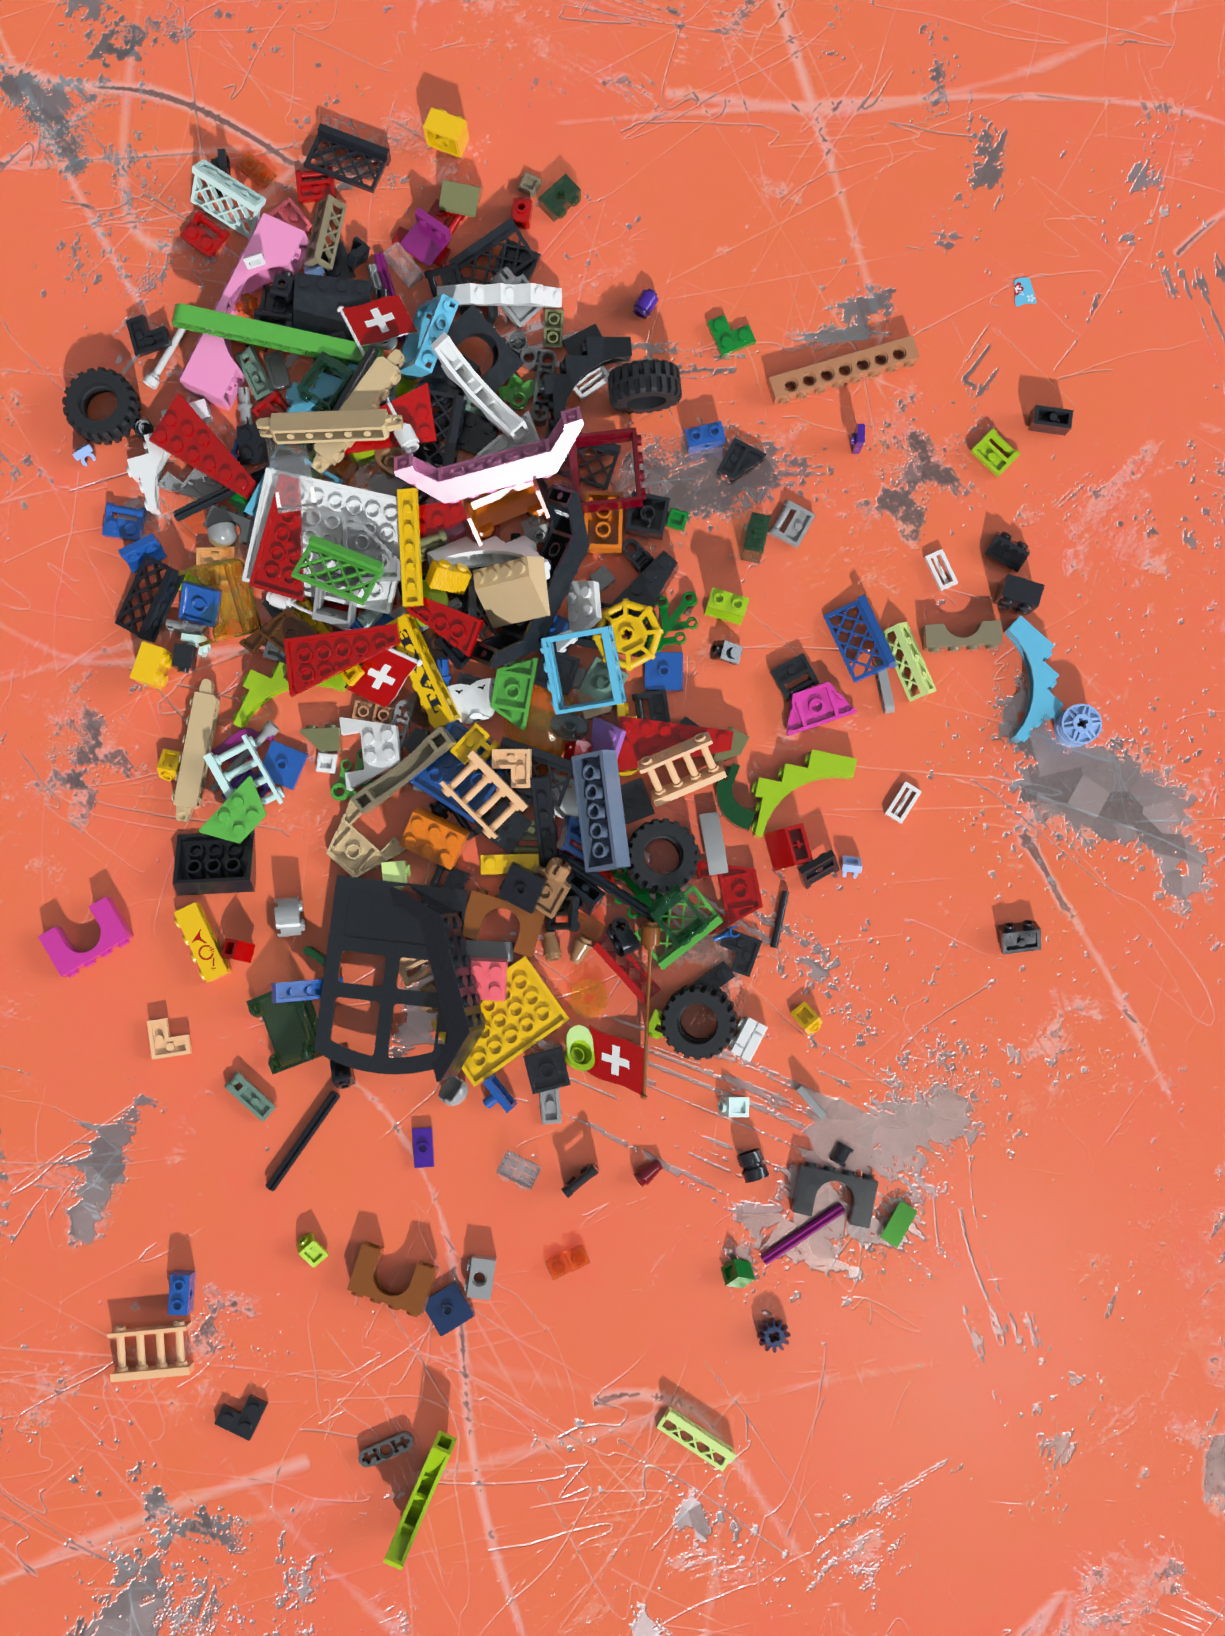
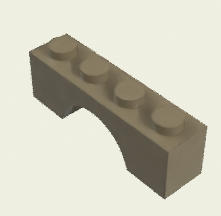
[921,620,1003,653]

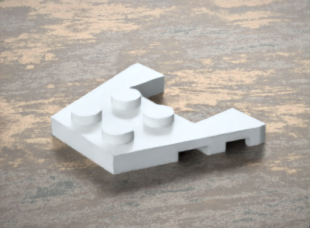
[556,581,602,653]
[339,717,402,791]

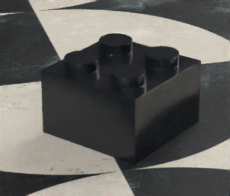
[625,491,670,540]
[993,574,1045,615]

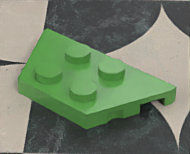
[490,658,538,732]
[198,776,267,844]

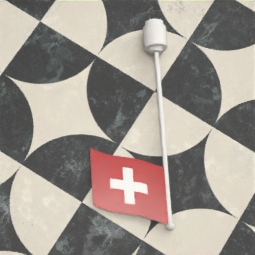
[337,295,419,453]
[266,592,423,707]

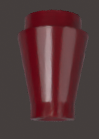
[633,1159,663,1187]

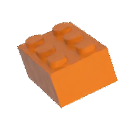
[584,491,623,554]
[398,807,470,870]

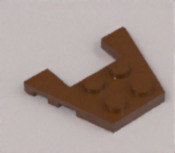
[239,608,319,681]

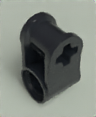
[622,538,654,574]
[606,917,640,957]

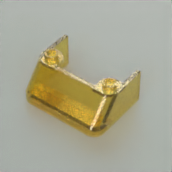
[178,558,261,647]

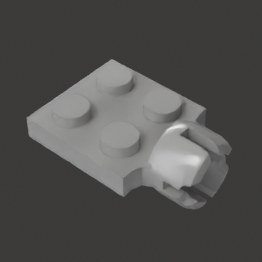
[490,267,543,329]

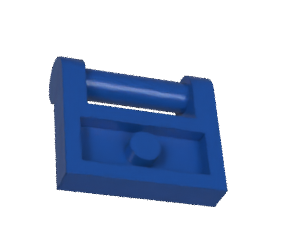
[102,502,146,541]

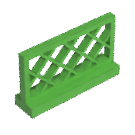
[291,534,384,606]
[634,884,723,970]

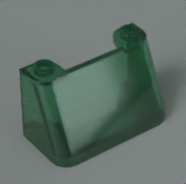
[246,991,323,1075]

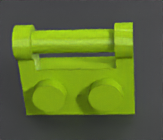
[970,428,1021,478]

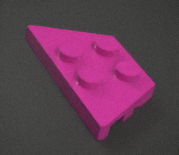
[786,682,857,736]

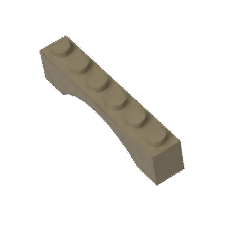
[350,726,457,814]

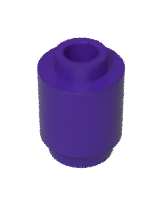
[633,289,659,319]

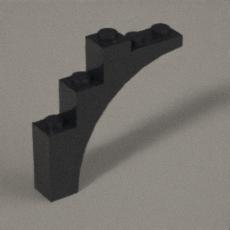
[538,337,632,431]

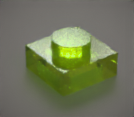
[395,377,419,397]

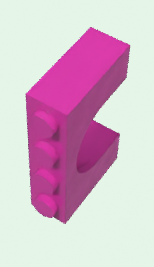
[38,897,134,978]

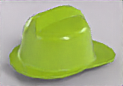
[564,1025,595,1071]

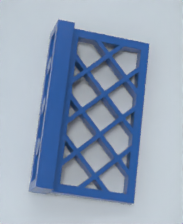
[823,594,897,683]

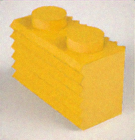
[425,559,472,595]

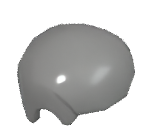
[207,522,237,548]
[438,1076,468,1106]

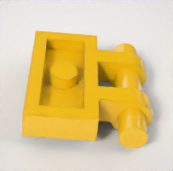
[450,723,500,773]

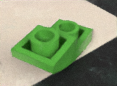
[880,1201,918,1248]

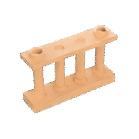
[637,731,727,807]
[440,751,529,839]
[107,1320,194,1382]

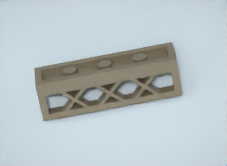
[304,194,347,271]

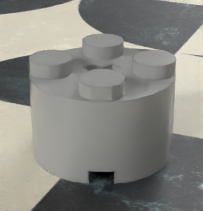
[274,896,306,937]

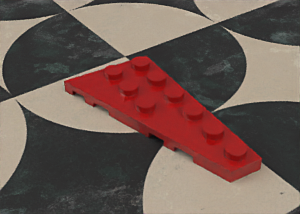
[344,383,437,455]
[617,716,734,771]

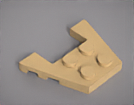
[326,799,407,878]

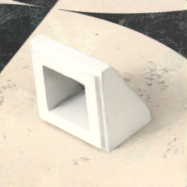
[243,251,266,270]

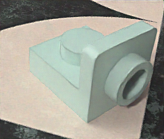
[181,633,211,657]
[718,1096,749,1117]

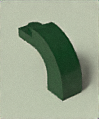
[715,763,756,831]

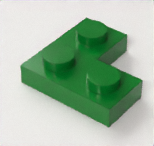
[707,315,756,357]

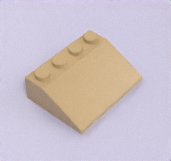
[473,556,550,628]

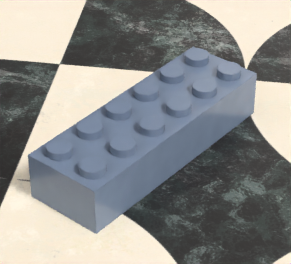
[571,750,631,872]

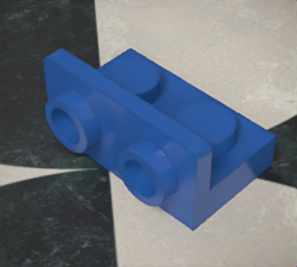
[118,533,167,573]

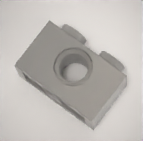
[464,1254,497,1300]

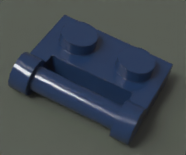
[557,815,584,862]

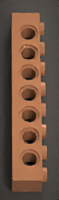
[767,335,920,405]

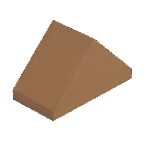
[577,690,613,722]

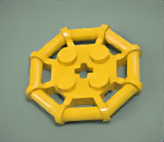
[592,598,664,671]

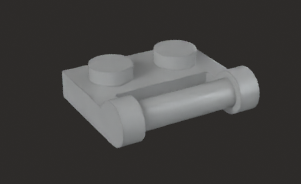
[767,500,816,549]

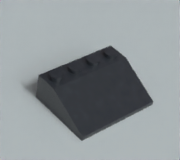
[293,273,372,342]
[172,831,256,896]

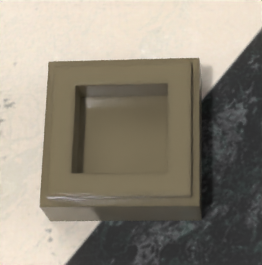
[518,172,543,198]

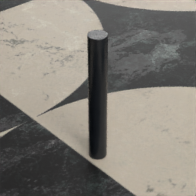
[770,890,789,948]

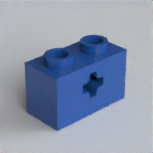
[683,421,726,454]
[168,1270,196,1316]

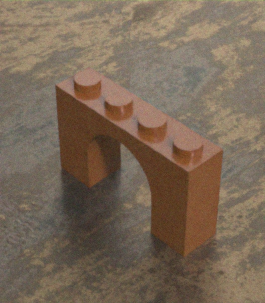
[463,888,546,958]
[347,1241,439,1317]

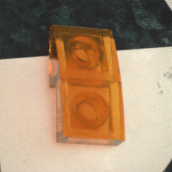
[236,151,277,190]
[545,1245,590,1280]

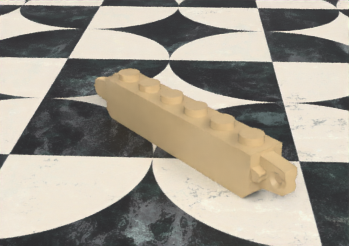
[311,349,405,474]
[255,409,403,444]
[172,678,221,822]

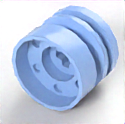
[1053,703,1102,748]

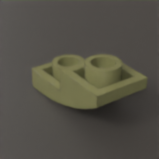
[543,309,564,348]

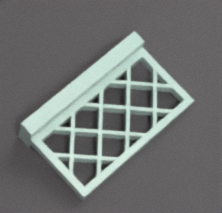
[190,159,266,238]

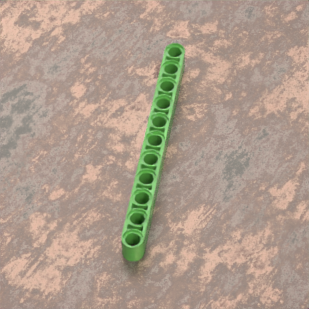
[171,303,383,365]

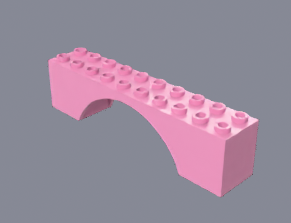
[180,213,309,411]

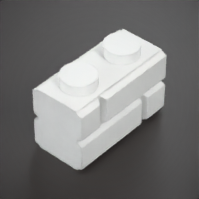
[728,1016,768,1062]

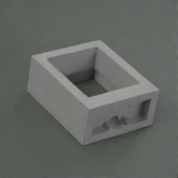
[312,572,360,629]

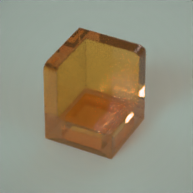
[330,457,359,484]

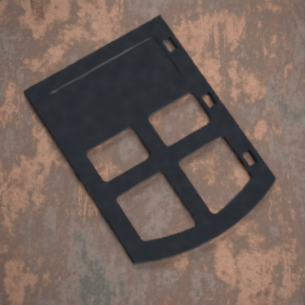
[314,875,468,1075]

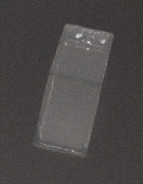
[265,437,317,514]

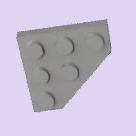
[343,523,401,582]

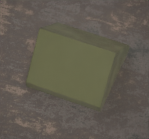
[439,179,483,218]

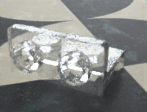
[610,456,651,498]

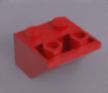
[764,823,813,871]

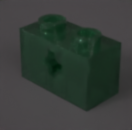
[538,174,581,222]

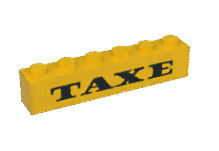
[386,614,461,729]

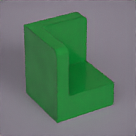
[721,1259,755,1288]

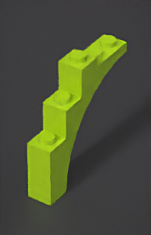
[233,662,348,729]
[751,749,857,838]
[383,1431,457,1571]

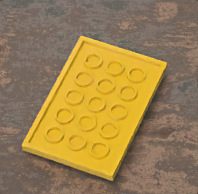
[430,956,570,1087]

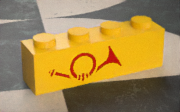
[174,902,232,982]

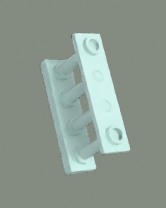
[203,734,285,806]

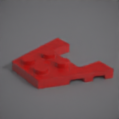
[697,861,763,935]

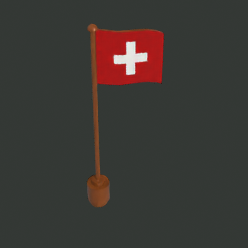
[587,922,661,1100]

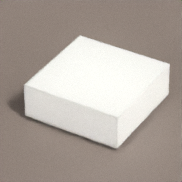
[316,752,338,774]

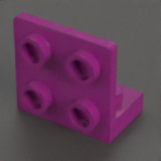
[400,208,451,267]

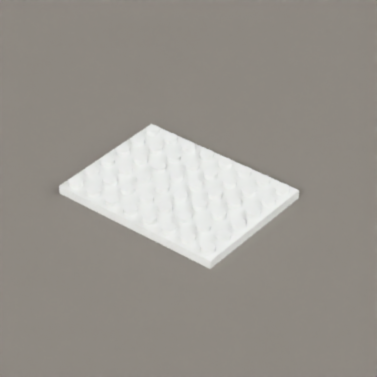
[242,468,400,615]

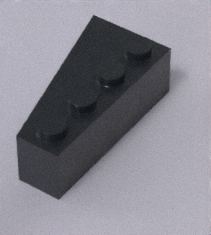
[611,550,679,625]

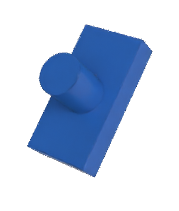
[483,1073,517,1113]

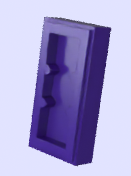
[850,424,865,454]
[412,1127,435,1168]

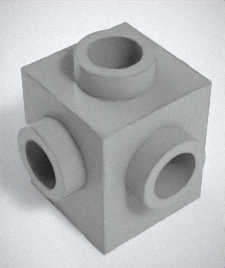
[520,515,551,544]

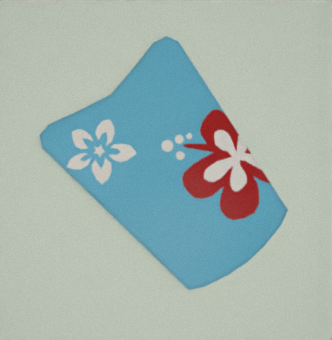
[1014,277,1037,307]

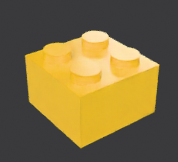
[423,107,469,158]
[129,641,173,690]

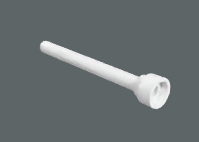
[143,328,186,390]

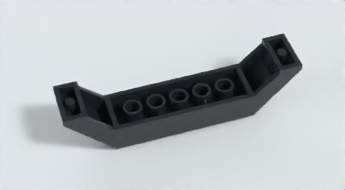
[468,484,590,669]
[389,886,486,1082]

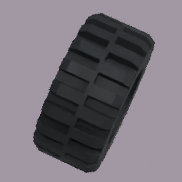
[608,359,682,414]
[62,367,141,445]
[625,818,700,895]
[661,982,737,1060]

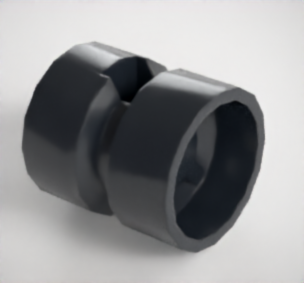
[736,1148,769,1183]

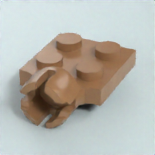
[534,857,571,919]

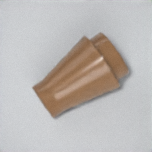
[543,932,562,961]
[569,934,593,965]

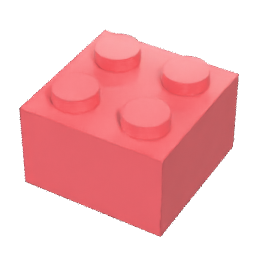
[470,957,508,1001]

